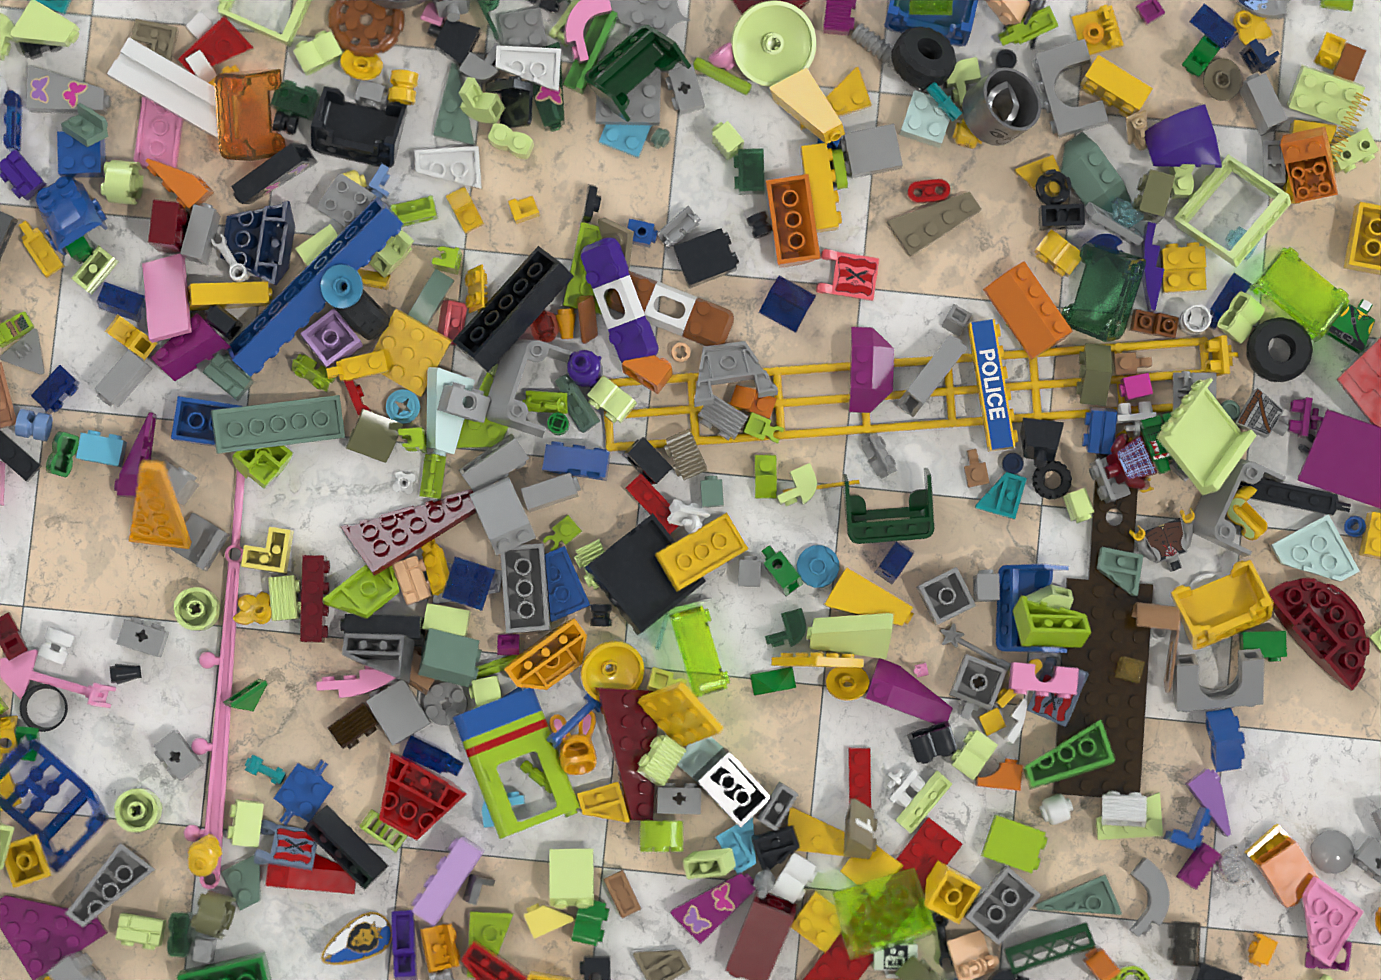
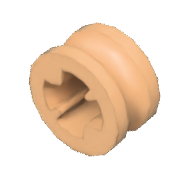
[671,343,690,362]

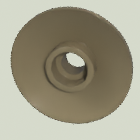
[1203,58,1242,101]

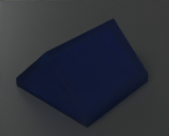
[759,275,816,333]

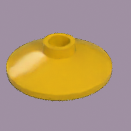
[340,50,383,80]
[826,667,869,701]

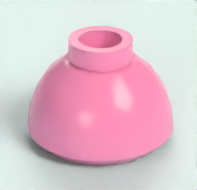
[708,42,736,71]

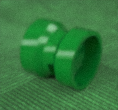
[547,412,570,436]

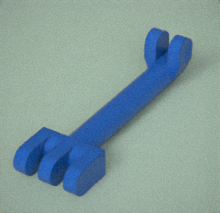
[546,694,601,748]

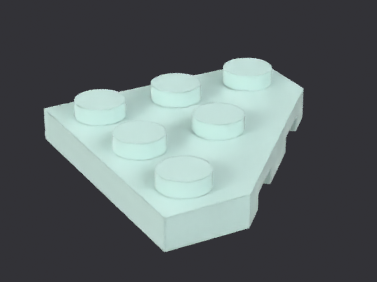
[1271,514,1360,582]

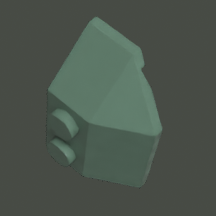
[1061,132,1132,214]

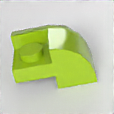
[232,445,293,489]

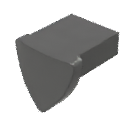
[463,874,495,905]

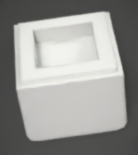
[186,11,214,40]

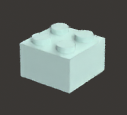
[900,90,955,148]

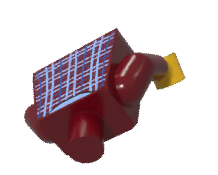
[1103,429,1157,493]

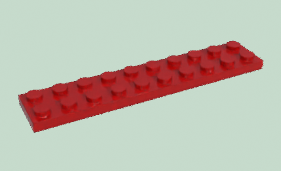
[803,817,963,980]

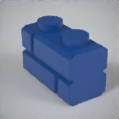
[1082,407,1118,454]

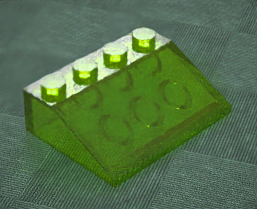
[832,868,936,960]

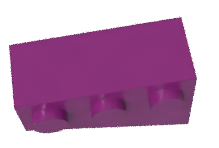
[151,313,231,381]

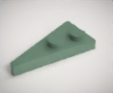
[433,63,474,146]
[1035,874,1122,915]

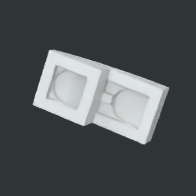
[1004,698,1027,744]

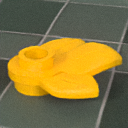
[1233,10,1273,46]
[233,591,272,625]

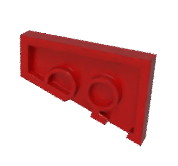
[177,16,254,75]

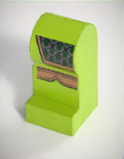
[0,312,34,349]

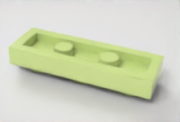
[896,771,952,834]

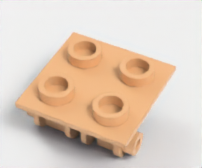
[946,930,999,980]

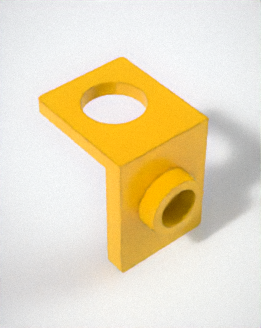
[0,715,18,754]

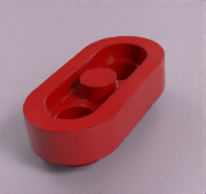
[907,179,950,204]

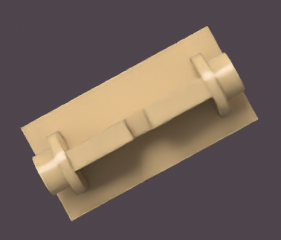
[1125,110,1148,151]

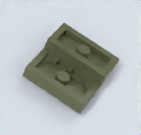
[346,409,403,463]

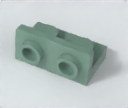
[61,103,108,147]

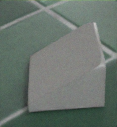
[941,304,972,336]

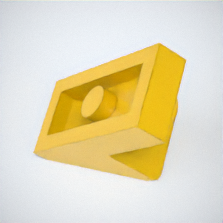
[446,186,484,234]

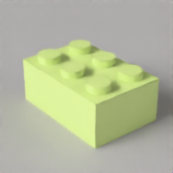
[1287,64,1365,128]

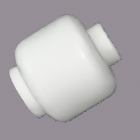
[1039,794,1073,825]

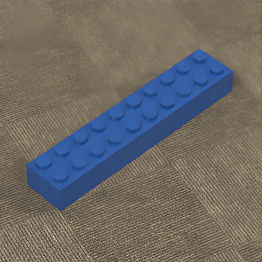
[227,197,404,377]

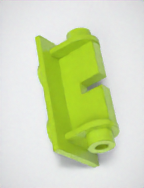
[291,354,336,392]
[522,390,568,414]
[419,454,446,499]

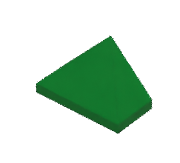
[750,667,796,696]
[223,679,268,712]

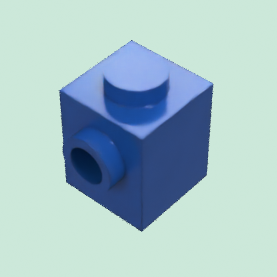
[628,219,658,248]

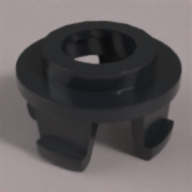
[1035,169,1072,205]

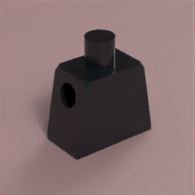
[427,19,481,67]
[1020,418,1064,468]

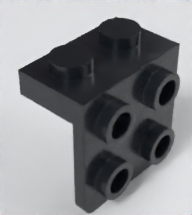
[485,76,533,128]

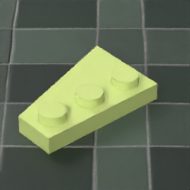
[1096,792,1163,840]

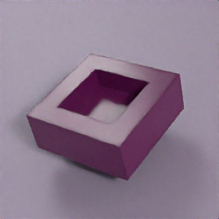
[1135,0,1166,25]
[497,634,520,655]

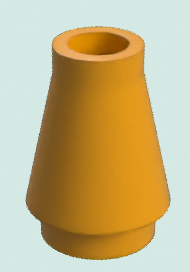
[555,308,576,339]

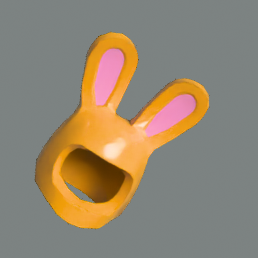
[549,711,597,775]

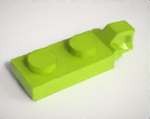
[998,5,1059,46]

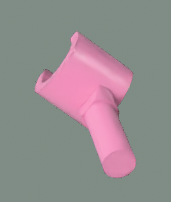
[914,662,929,678]

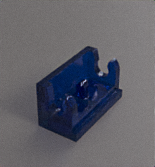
[1189,3,1240,49]
[97,282,146,322]

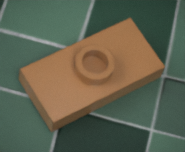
[603,870,641,918]

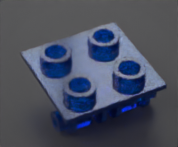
[441,556,495,611]

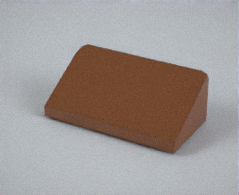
[577,295,598,344]

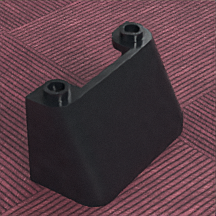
[311,86,407,168]

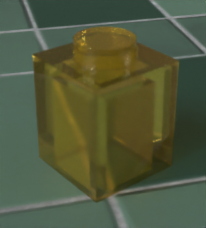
[1115,656,1145,683]

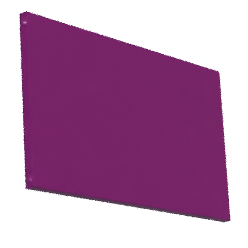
[1297,409,1381,509]

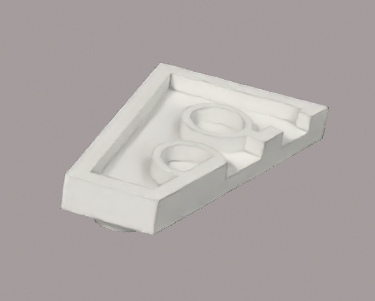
[495,46,561,93]
[414,146,482,189]

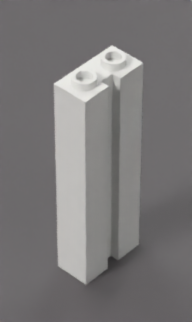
[107,38,243,141]

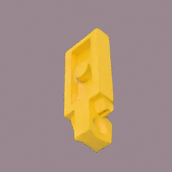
[19,220,65,278]
[326,350,388,382]
[421,539,453,596]

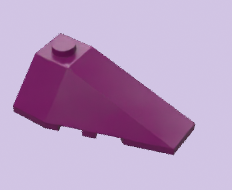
[114,412,157,498]

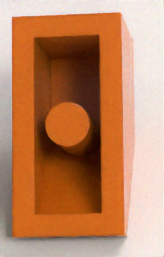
[622,355,673,394]
[1083,947,1121,980]

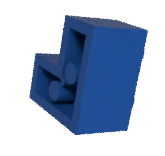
[1206,708,1245,773]

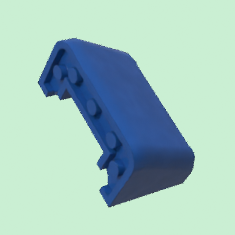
[884,0,978,46]

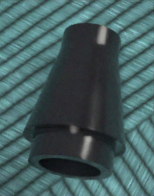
[110,664,142,685]

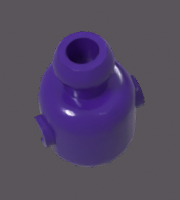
[567,350,603,388]

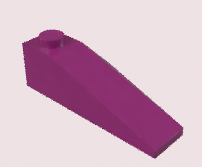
[864,658,953,724]

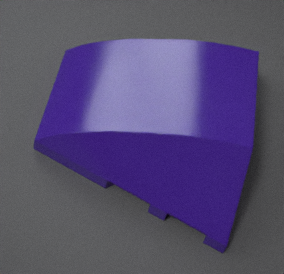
[1144,104,1222,168]

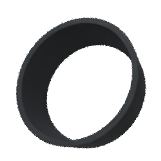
[19,684,68,732]

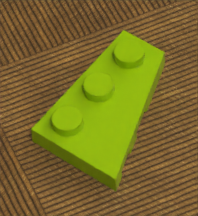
[467,911,514,978]

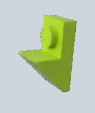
[755,455,777,499]

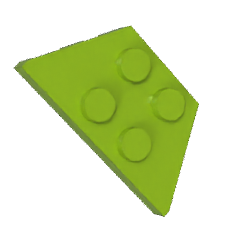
[456,372,509,449]
[323,565,400,618]

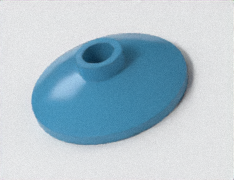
[321,265,363,308]

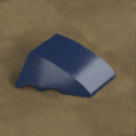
[220,201,295,285]

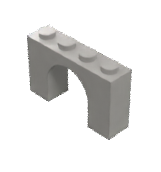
[1032,39,1108,138]
[1173,649,1264,712]

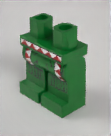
[1140,412,1181,474]

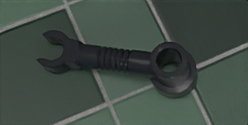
[931,912,953,967]

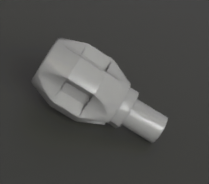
[754,869,775,898]

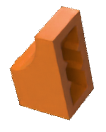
[975,759,1023,791]

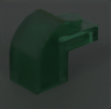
[765,608,806,648]

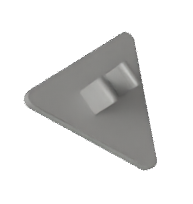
[0,328,45,375]

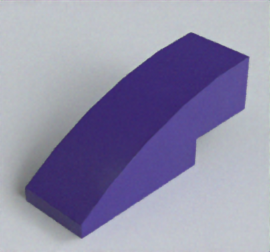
[391,910,418,980]

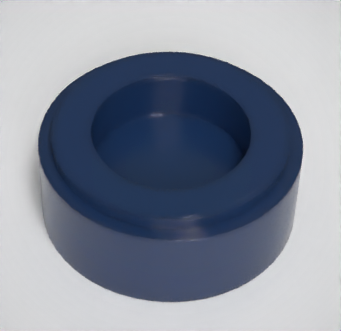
[1002,453,1024,474]

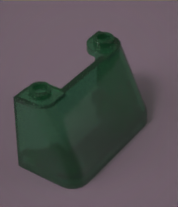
[1061,243,1146,342]

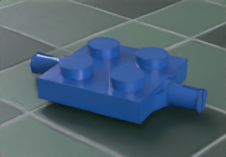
[273,760,334,826]

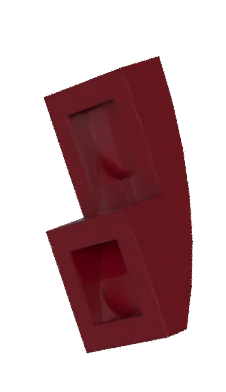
[0,612,28,661]

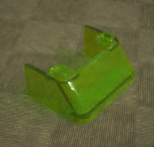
[669,605,730,698]

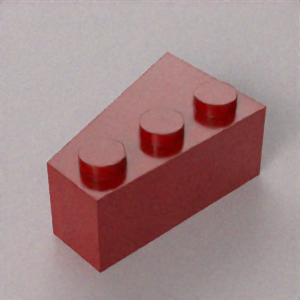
[461,940,528,980]

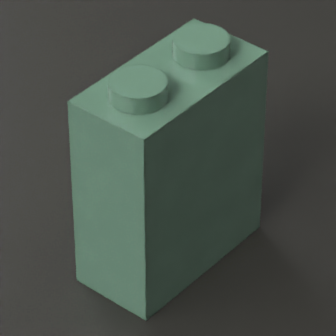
[418,628,482,687]

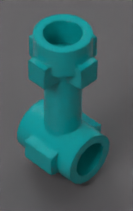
[245,755,286,785]

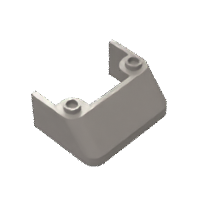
[486,340,571,438]
[1193,459,1286,557]

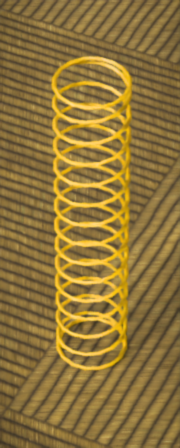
[1330,93,1370,167]

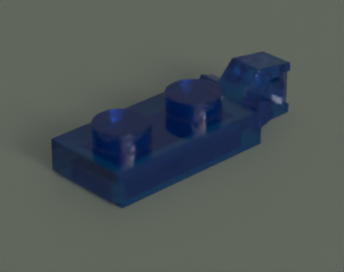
[1209,273,1252,330]
[402,735,464,776]

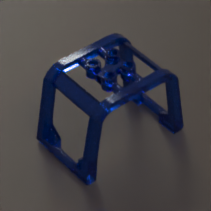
[0,734,110,873]

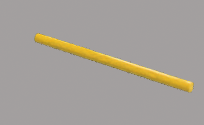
[783,480,860,493]

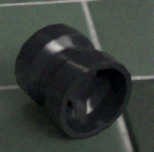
[273,110,299,136]
[746,211,773,239]
[590,604,612,627]

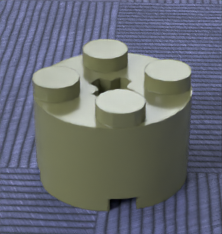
[191,890,236,940]

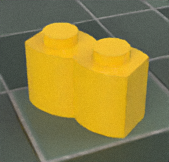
[1034,229,1085,277]

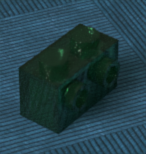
[270,80,321,121]
[734,148,765,195]

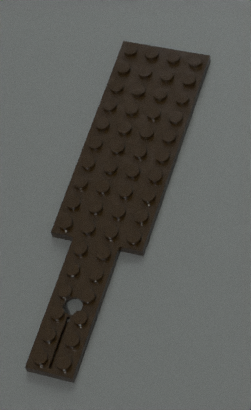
[1052,453,1153,798]

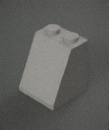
[469,477,536,556]

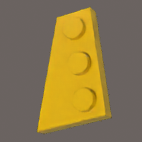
[787,807,845,856]

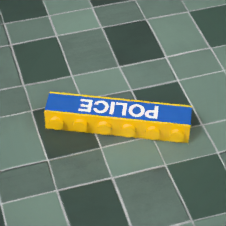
[967,319,1018,452]

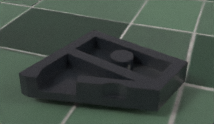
[752,825,800,870]

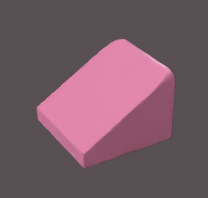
[421,2,446,26]

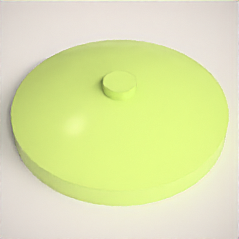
[731,0,816,87]

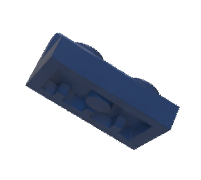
[1240,39,1280,74]

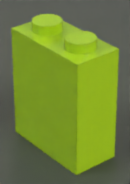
[981,815,1048,874]

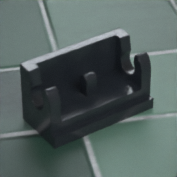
[622,437,673,485]

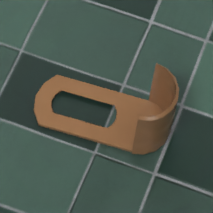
[1132,602,1181,693]

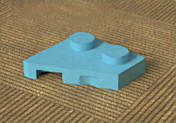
[599,124,652,158]
[716,818,756,875]

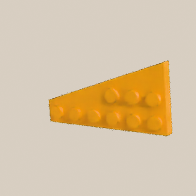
[128,461,192,549]

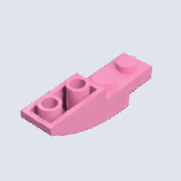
[316,666,395,698]

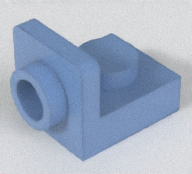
[368,164,391,199]

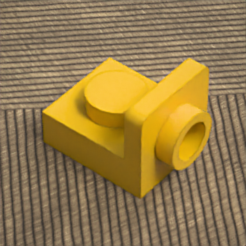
[1314,32,1346,70]

